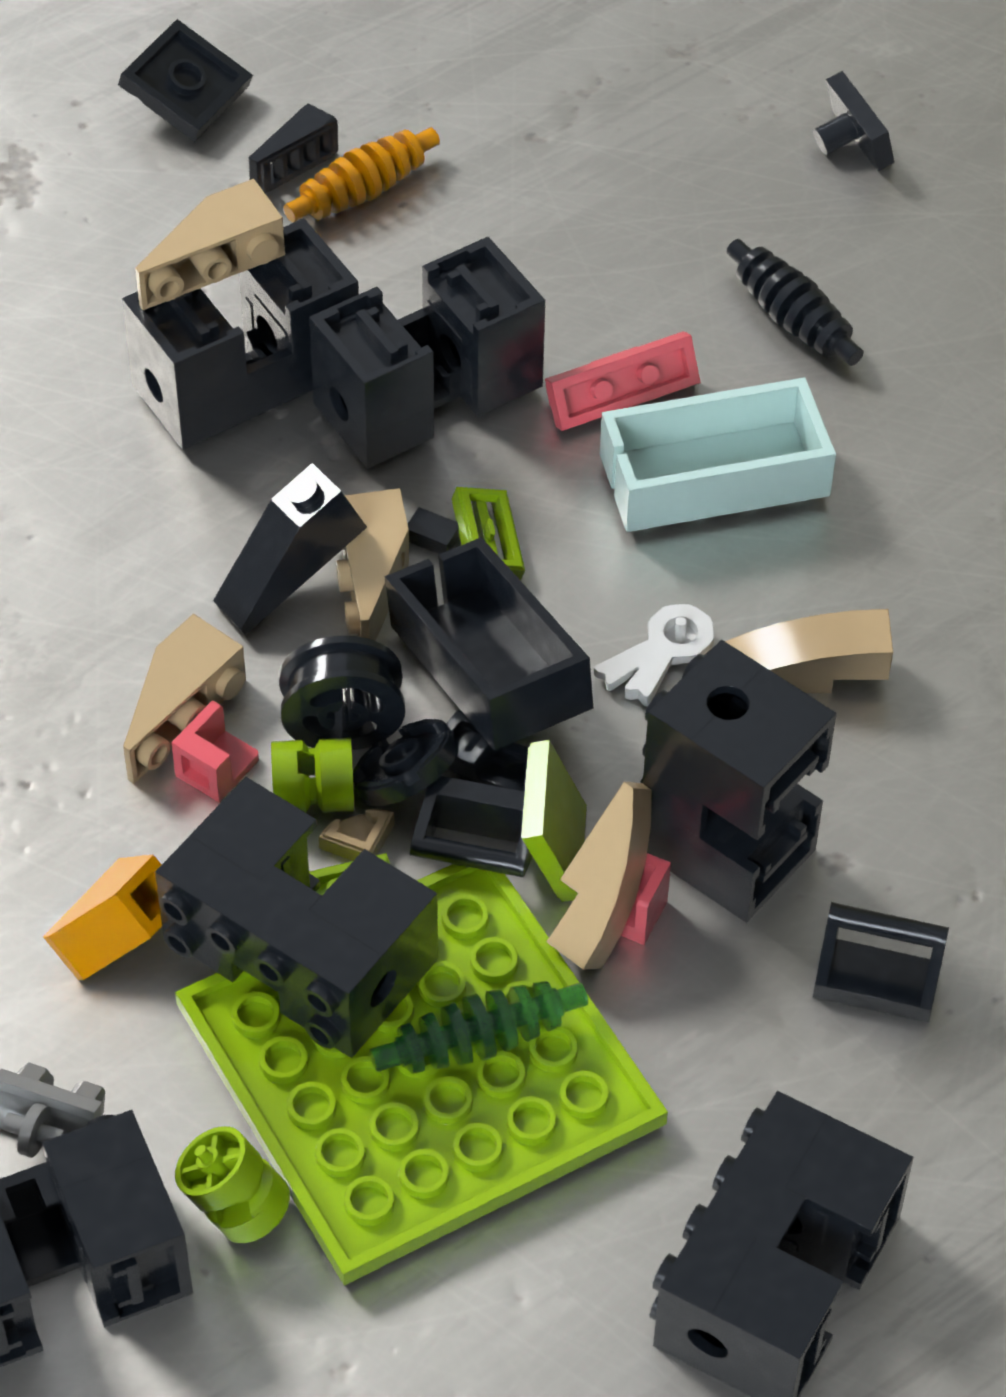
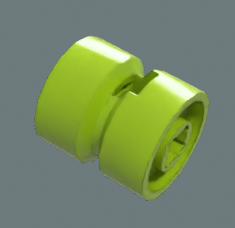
[271,738,354,813]

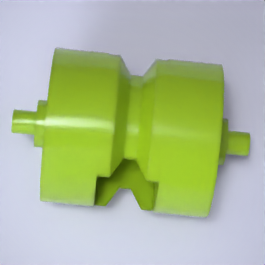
[175,1126,290,1243]

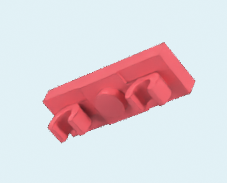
[545,331,701,431]

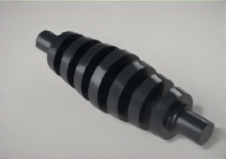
[726,239,864,366]

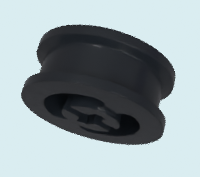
[279,636,405,750]

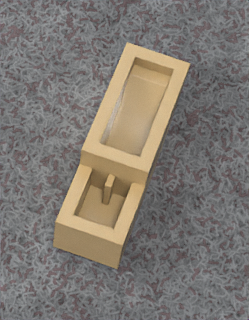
[725,609,893,693]
[547,782,652,970]

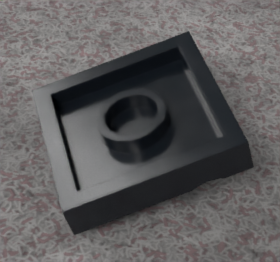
[118,19,253,142]

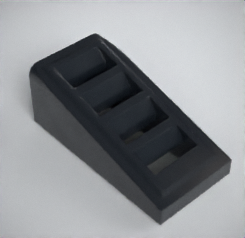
[248,103,339,194]

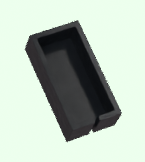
[384,537,594,751]

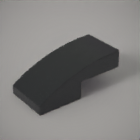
[447,710,528,792]

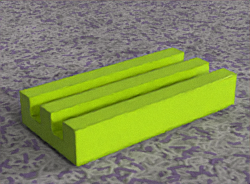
[451,487,525,581]

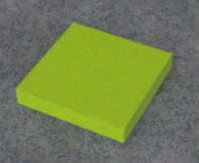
[521,740,587,902]

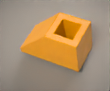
[43,854,162,980]

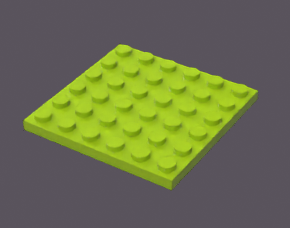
[175,864,668,1286]

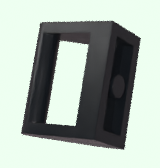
[410,776,533,878]
[813,902,949,1023]

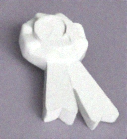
[593,604,714,707]

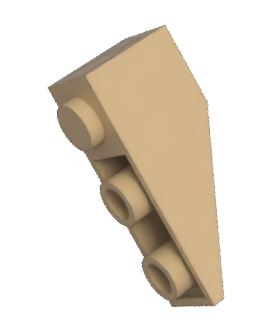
[135,179,285,310]
[336,488,409,641]
[123,613,246,784]

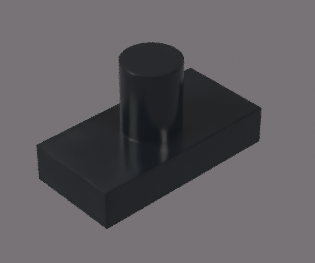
[813,71,895,171]

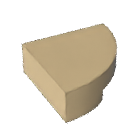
[319,809,395,861]

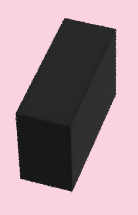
[407,507,460,554]

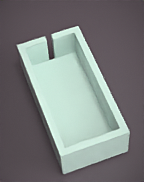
[600,377,836,532]

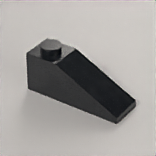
[213,464,367,635]

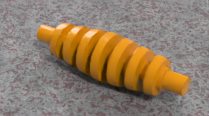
[283,127,440,223]

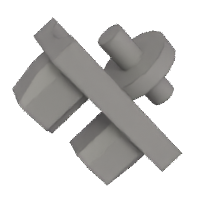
[0,1062,106,1158]

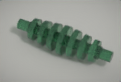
[369,980,588,1074]

